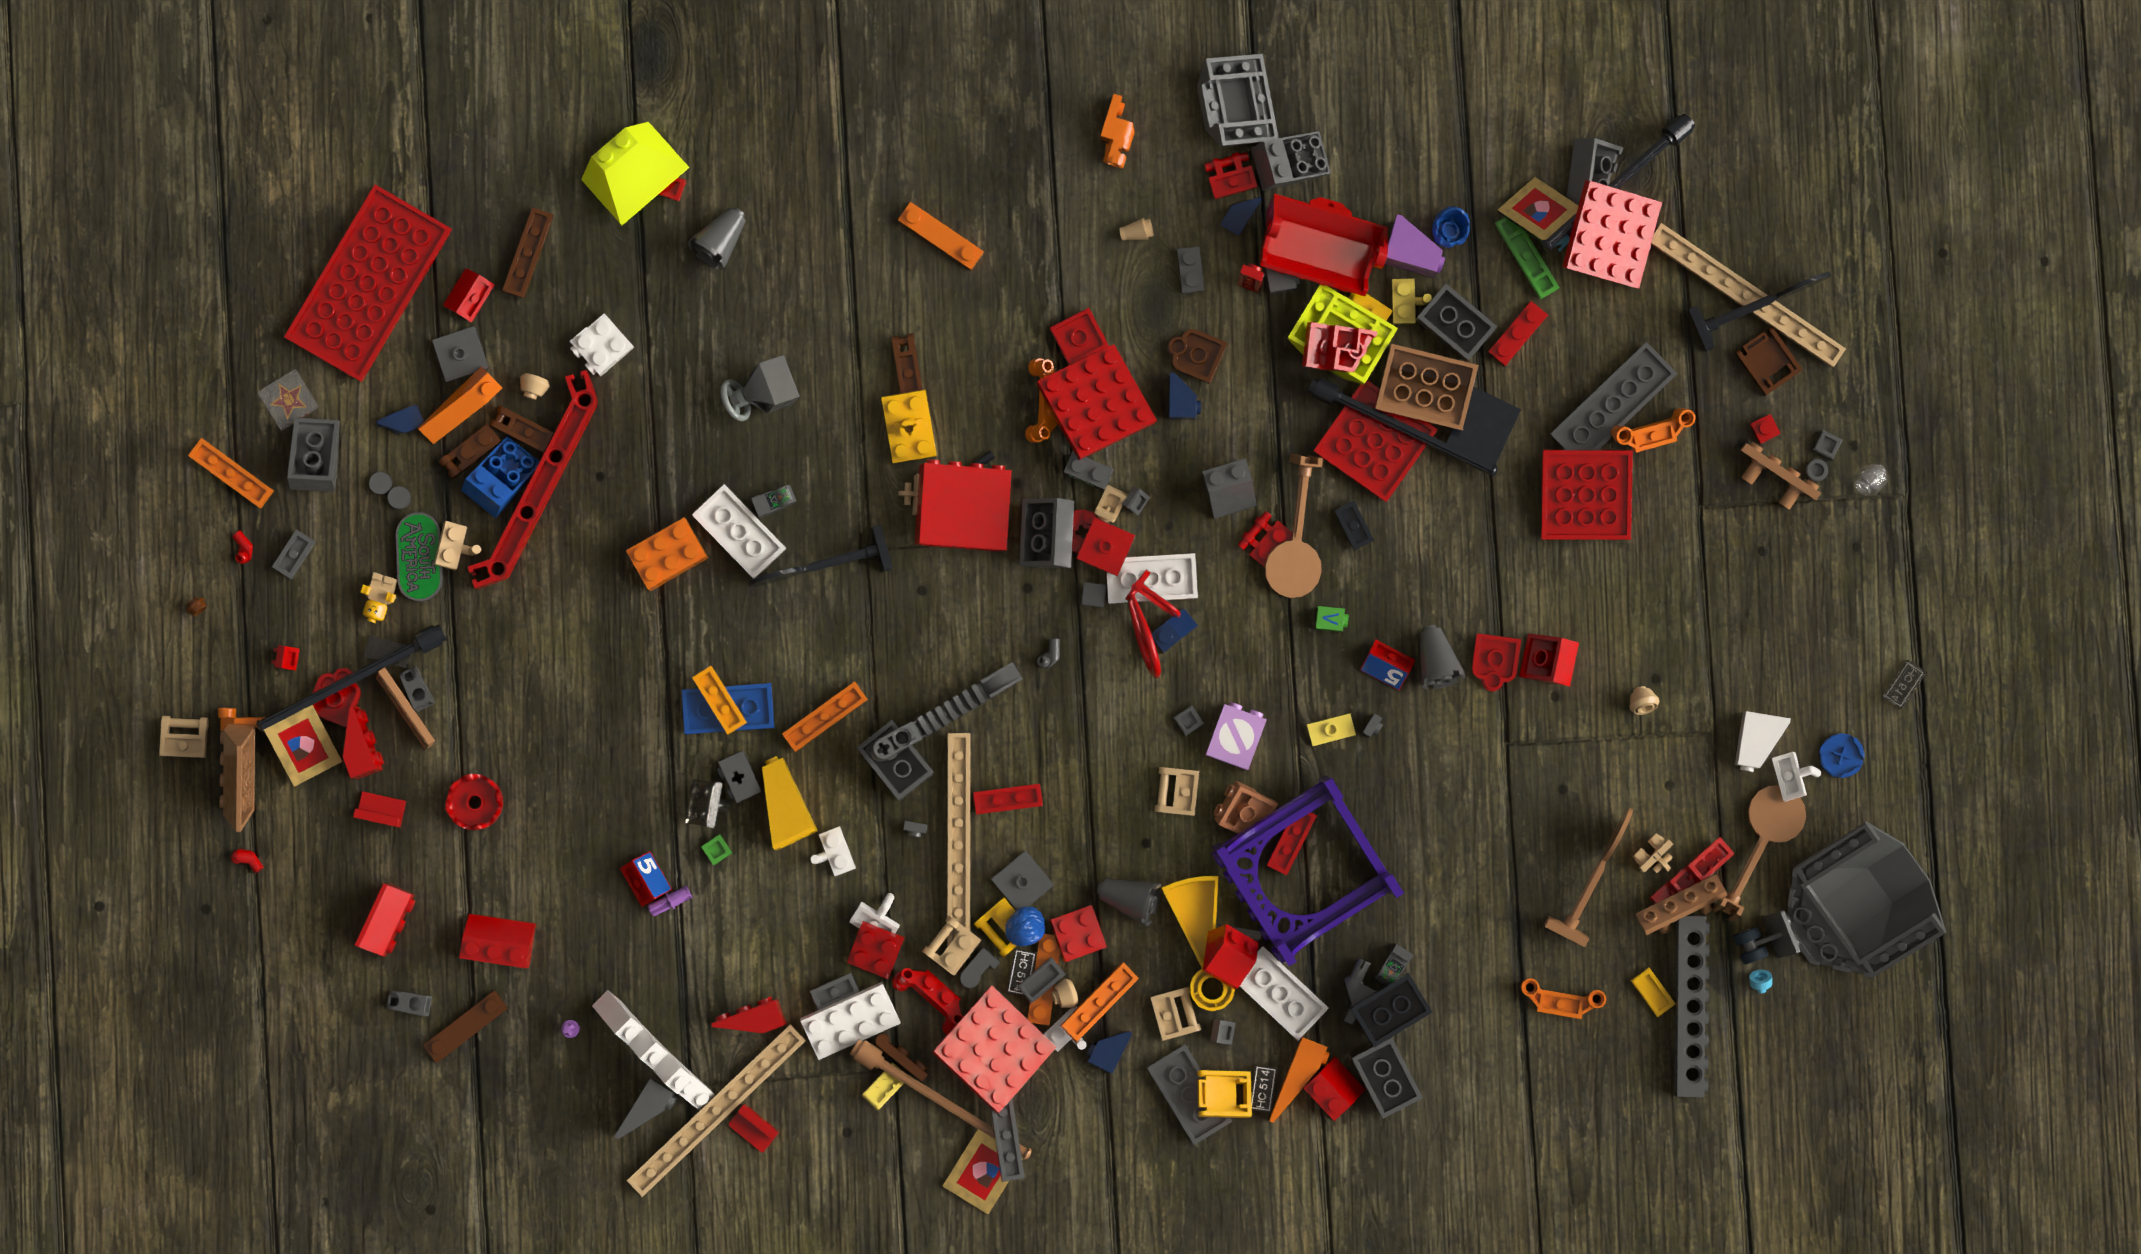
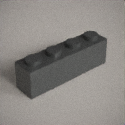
[1567,138,1623,205]

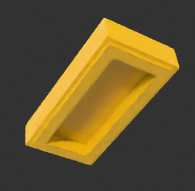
[1630,967,1675,1017]

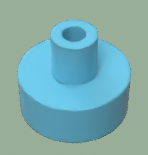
[1749,969,1772,993]

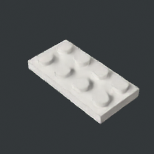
[692,484,786,579]
[1107,553,1198,604]
[1240,946,1328,1041]
[800,982,901,1060]

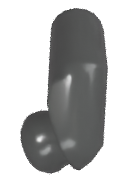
[1037,639,1060,669]

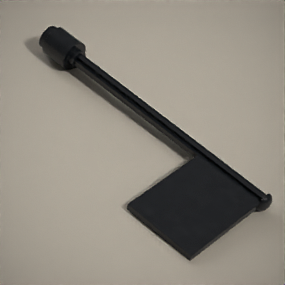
[1307,376,1521,477]

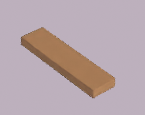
[376,667,435,749]

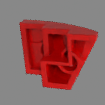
[1302,322,1377,373]

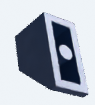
[1169,373,1201,420]
[1152,608,1198,654]
[1086,1031,1132,1073]

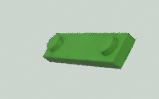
[1494,217,1560,300]

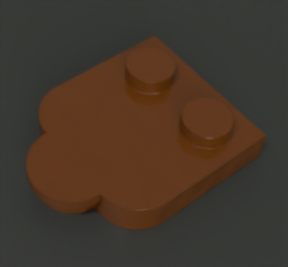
[1167,329,1228,385]

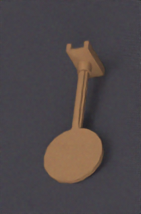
[1265,453,1323,598]
[1711,785,1806,921]
[1544,808,1633,947]

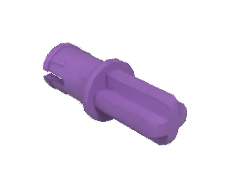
[648,885,693,916]
[561,1020,580,1038]

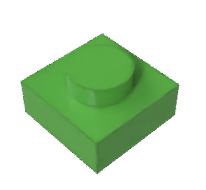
[701,834,733,865]

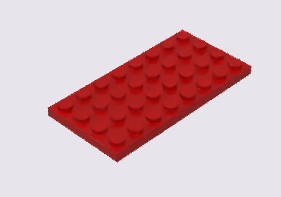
[284,184,452,382]

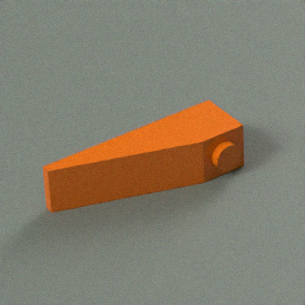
[418,366,502,444]
[1269,1037,1330,1123]

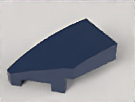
[1220,197,1262,236]
[376,404,424,435]

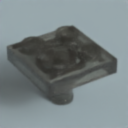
[685,779,731,828]

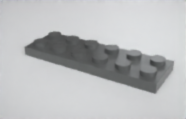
[1550,342,1677,450]

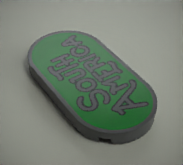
[396,512,443,602]

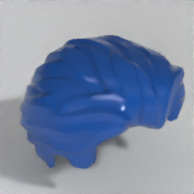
[1432,206,1470,248]
[1005,907,1045,946]

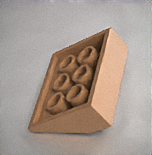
[1375,344,1479,430]
[220,723,255,832]

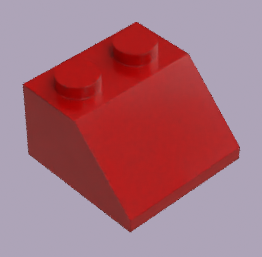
[1519,633,1579,687]
[1202,924,1259,989]
[1303,1057,1366,1121]

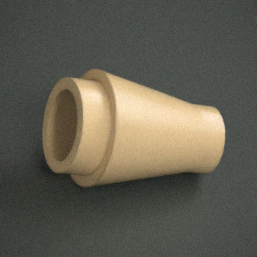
[1120,218,1154,241]

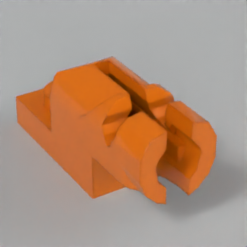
[1101,94,1134,169]

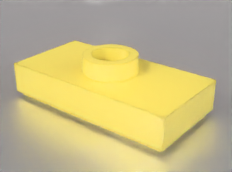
[1307,714,1356,746]
[862,1063,904,1111]

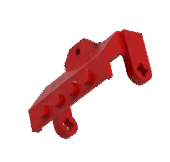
[1260,193,1388,296]

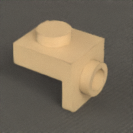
[1094,485,1128,523]

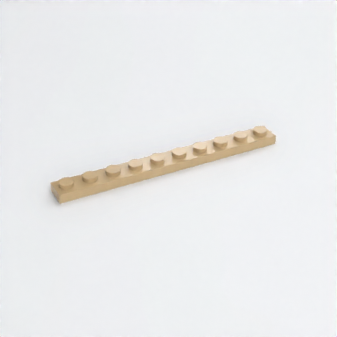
[1651,223,1846,368]
[947,733,971,958]
[627,1024,806,1197]

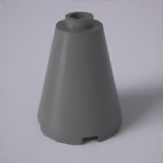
[687,208,746,270]
[1420,625,1465,689]
[1097,879,1162,926]

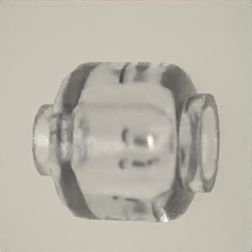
[1854,463,1888,496]

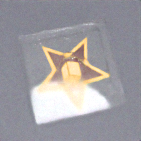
[257,369,319,431]

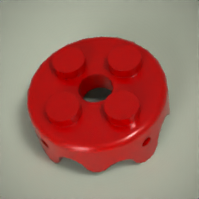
[445,774,503,830]

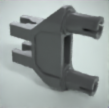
[1343,958,1399,1025]

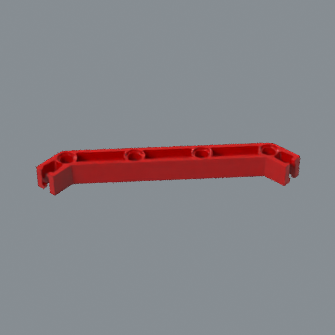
[468,370,598,589]

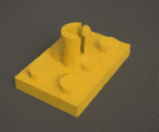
[881,389,937,463]

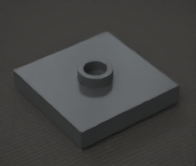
[432,326,489,383]
[991,851,1054,910]

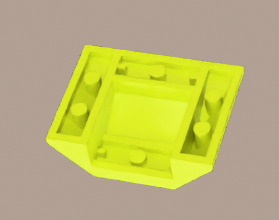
[581,122,689,225]
[1287,285,1398,384]

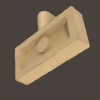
[434,521,481,570]

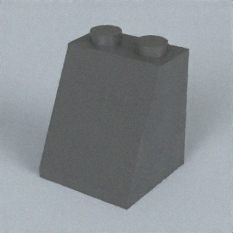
[1201,458,1257,519]

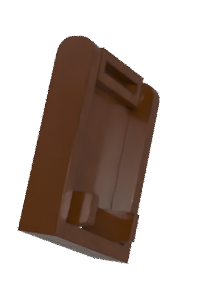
[1735,327,1803,396]

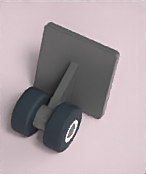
[1733,910,1800,965]

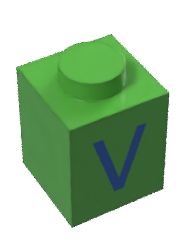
[1315,606,1349,632]

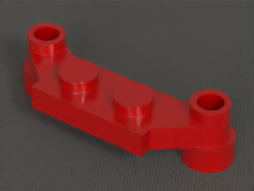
[892,968,963,1035]

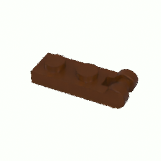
[891,333,923,393]
[489,405,554,453]
[438,423,502,479]
[876,1034,928,1081]

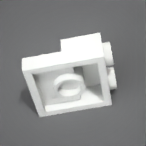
[570,313,634,376]

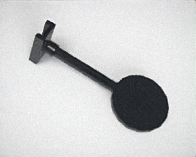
[1689,272,1832,352]
[748,525,893,587]

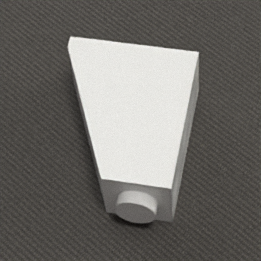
[1735,711,1791,772]

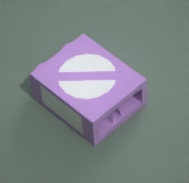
[1206,702,1267,771]

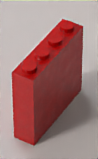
[914,460,1012,552]

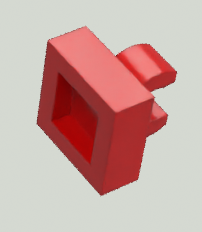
[271,645,300,671]

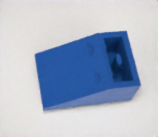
[461,436,539,518]

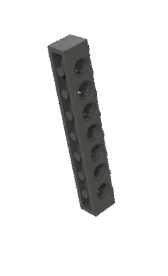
[1674,916,1710,1097]

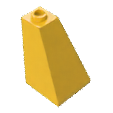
[762,756,818,850]

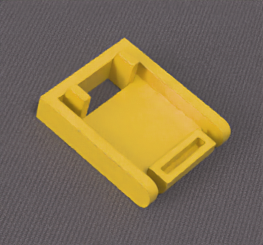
[1197,1070,1252,1118]

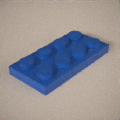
[682,683,775,735]

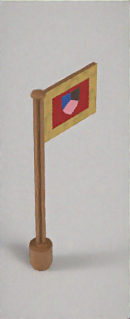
[850,1039,1032,1214]

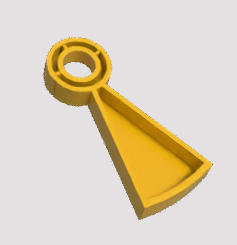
[1161,876,1235,1011]

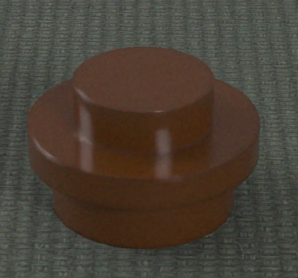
[186,597,207,617]

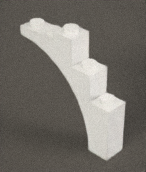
[592,990,715,1110]

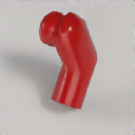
[232,530,253,564]
[231,849,264,874]

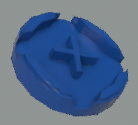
[1819,733,1865,778]

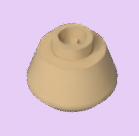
[520,373,550,400]
[1629,686,1659,715]
[1051,978,1078,1008]

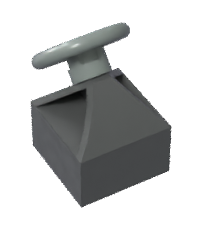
[720,355,800,421]

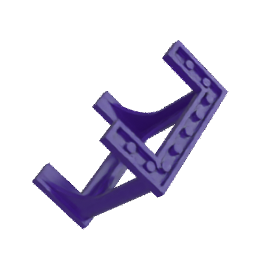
[1211,775,1404,966]

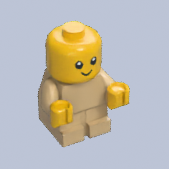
[360,572,398,623]

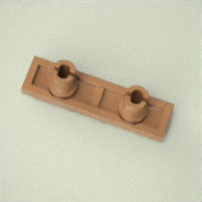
[1740,442,1821,510]
[1636,875,1727,935]

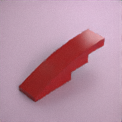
[1649,837,1735,904]

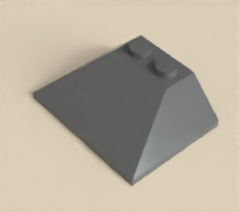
[1197,54,1279,147]

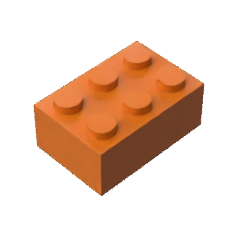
[626,517,708,591]

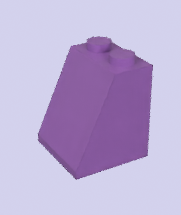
[1385,214,1445,278]

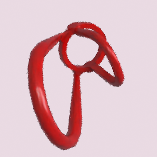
[1125,569,1181,678]

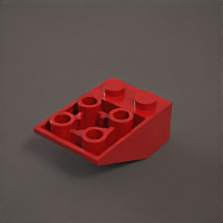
[343,705,384,779]
[711,997,787,1033]

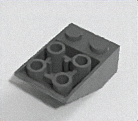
[1251,131,1331,191]

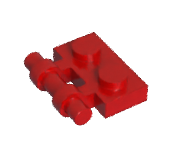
[1204,152,1258,200]
[1237,511,1293,568]

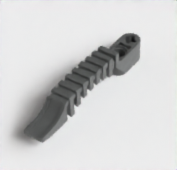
[871,662,1023,762]

